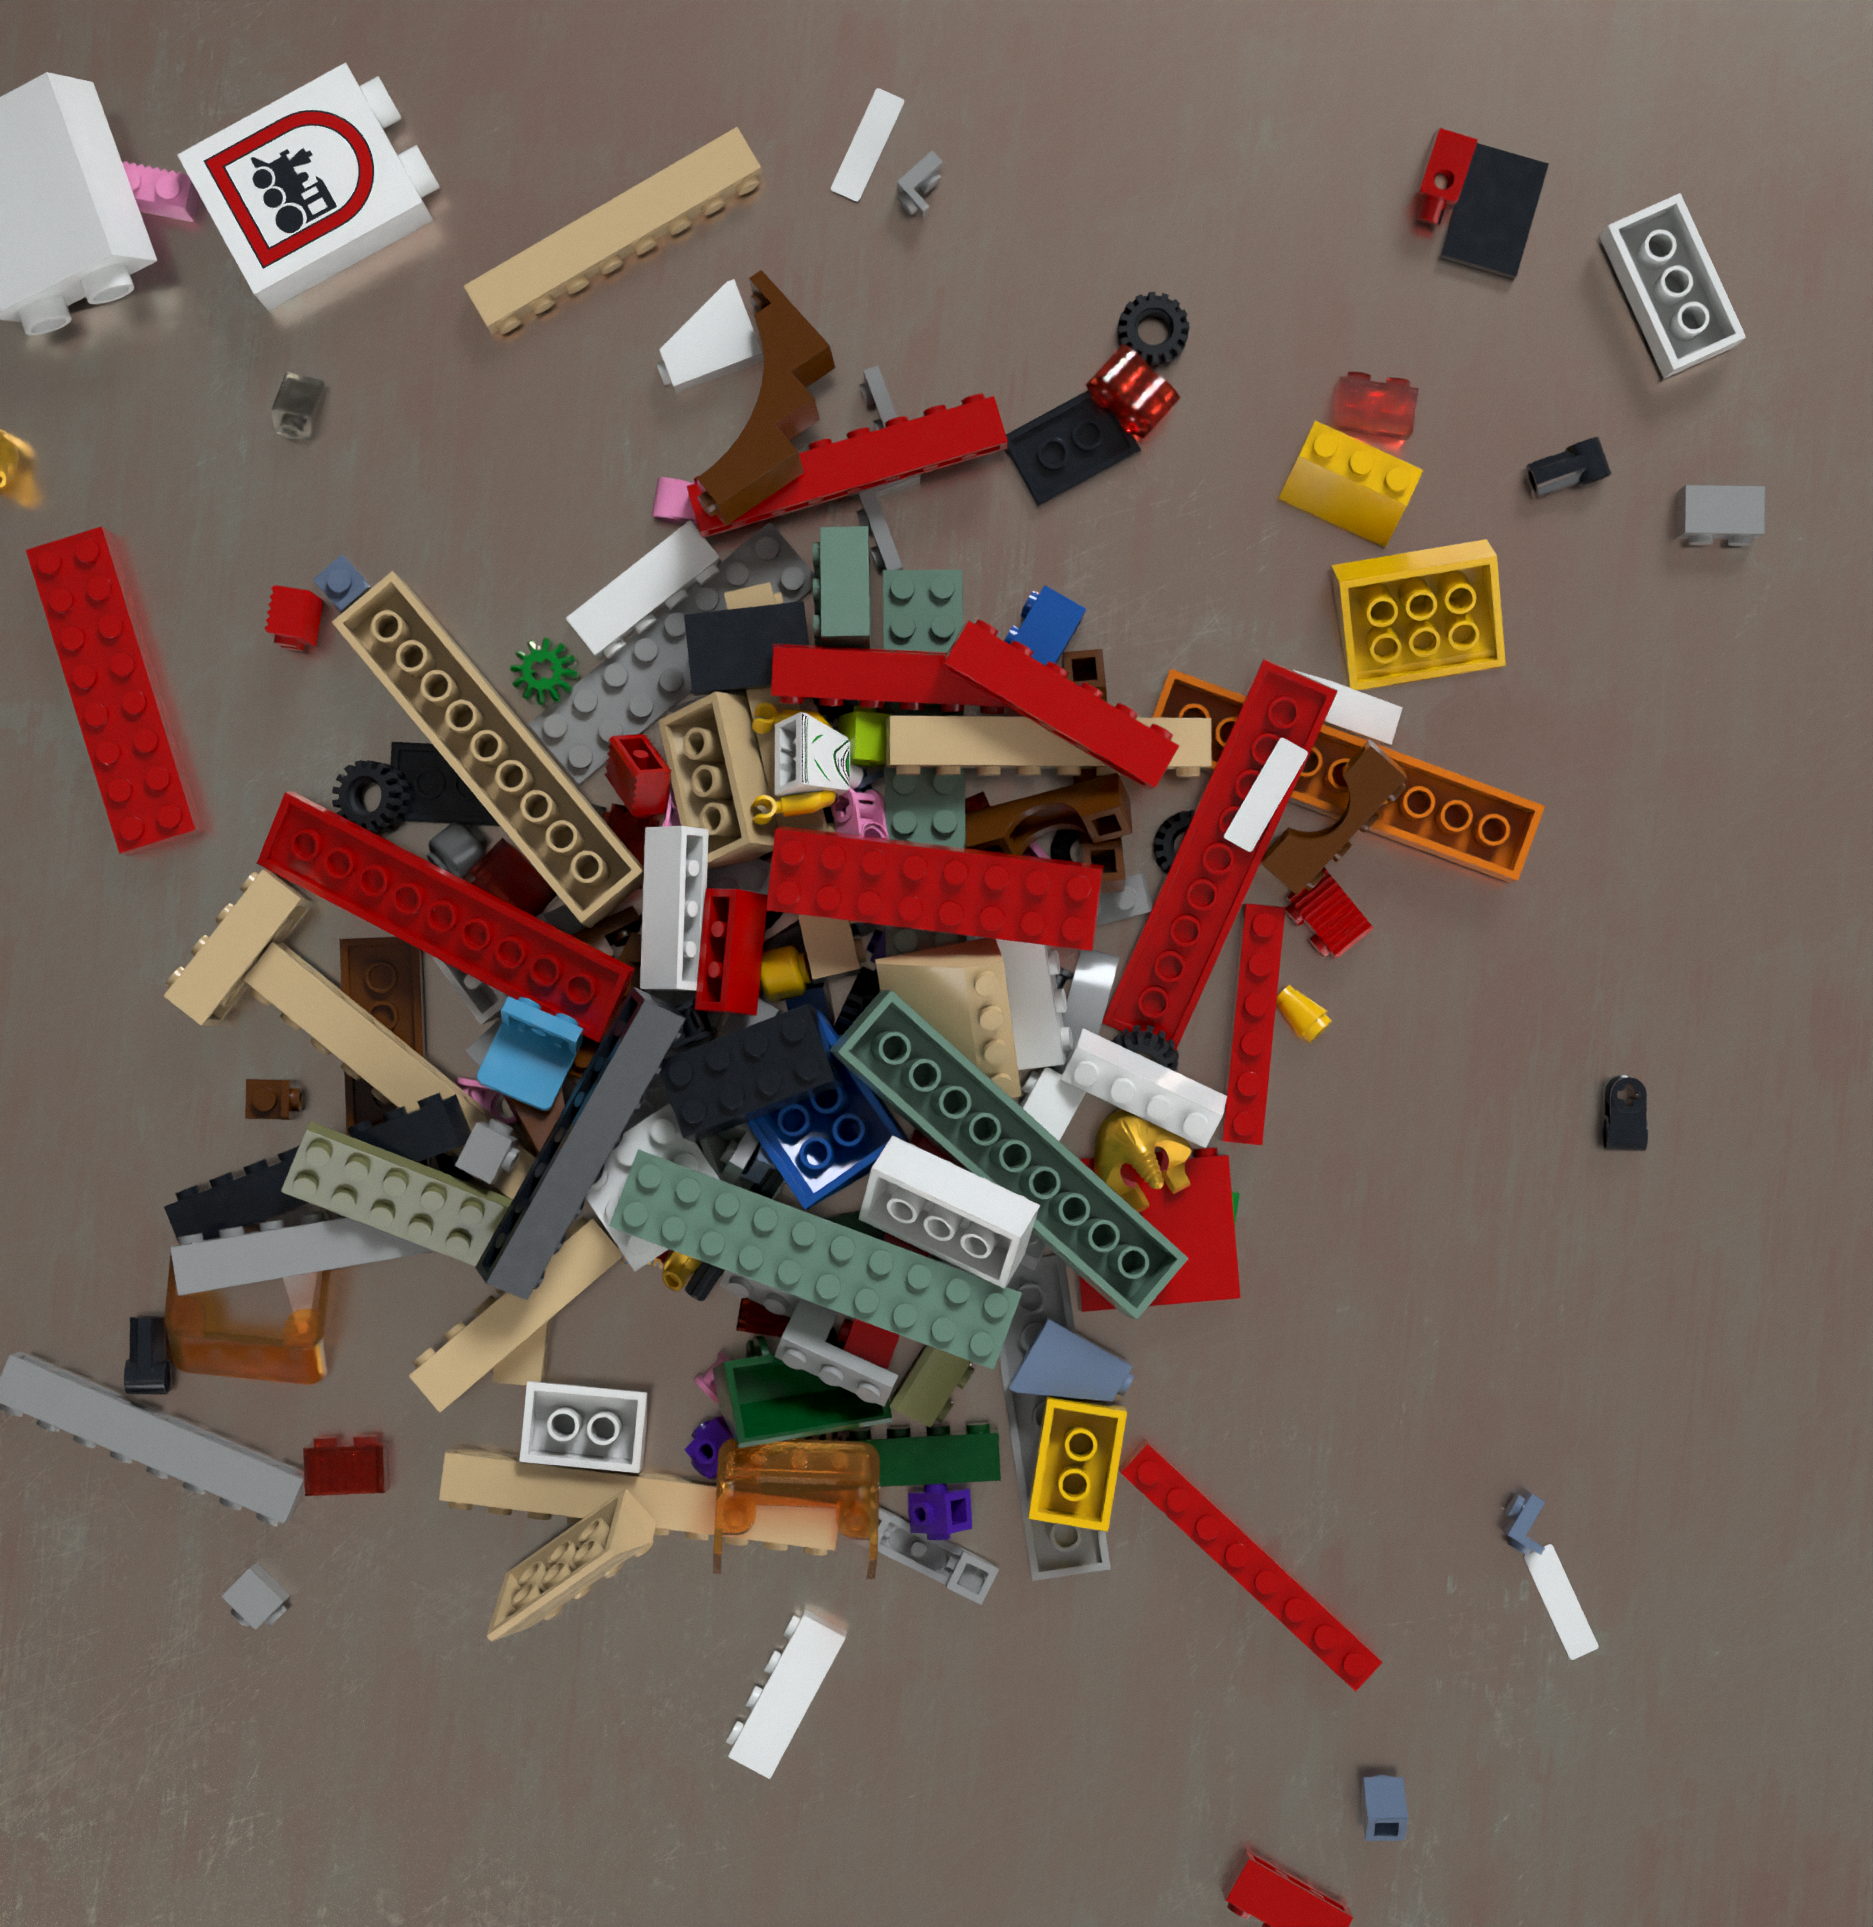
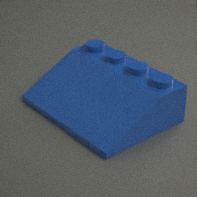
[747,1008,912,1210]

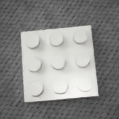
[585,1103,720,1271]

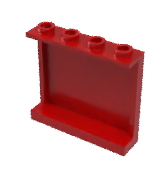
[1077,1147,1241,1312]

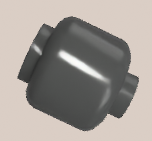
[426,821,487,879]

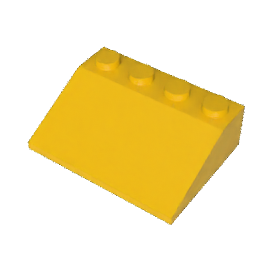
[1331,539,1506,690]

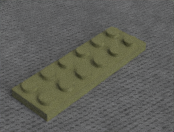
[281,1121,513,1266]

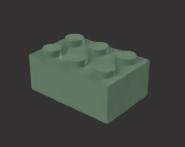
[812,526,871,648]

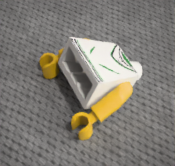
[751,702,863,825]

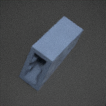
[1008,1316,1134,1402]

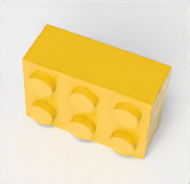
[1027,1395,1127,1532]

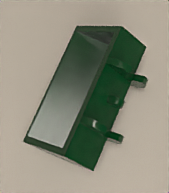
[713,1327,892,1448]

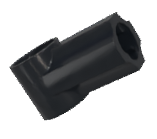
[1526,437,1612,498]
[124,1316,171,1395]

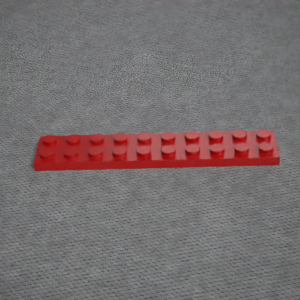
[1102,658,1338,1050]
[256,791,635,1043]

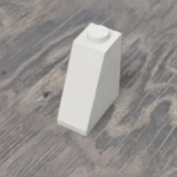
[656,279,764,394]

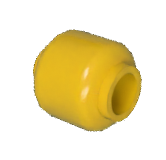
[759,945,813,1002]

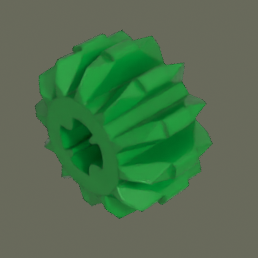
[510,638,578,706]

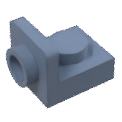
[313,554,372,614]

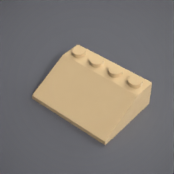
[875,938,1021,1098]
[486,1489,657,1642]

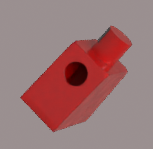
[1415,128,1478,225]

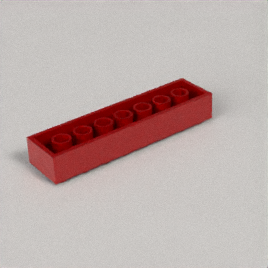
[26,526,205,856]
[766,826,1104,951]

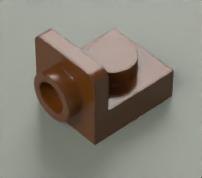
[245,1079,303,1120]

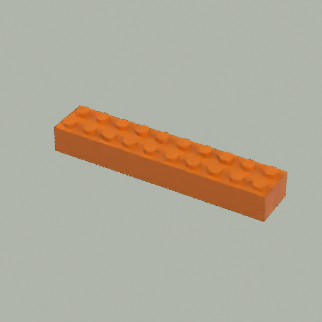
[1151,668,1545,883]

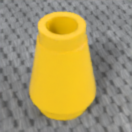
[1276,985,1332,1043]

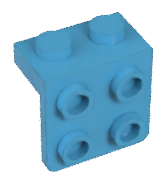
[477,996,583,1111]

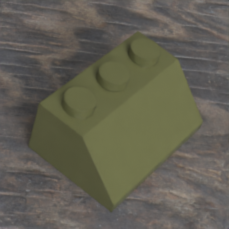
[889,1344,975,1428]

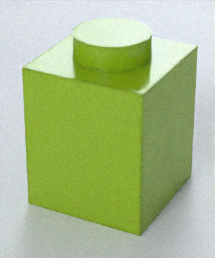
[838,706,892,767]

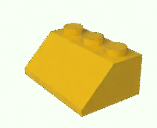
[1278,420,1423,549]

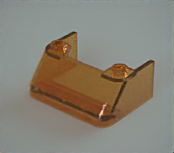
[164,1255,341,1385]
[713,1438,880,1579]

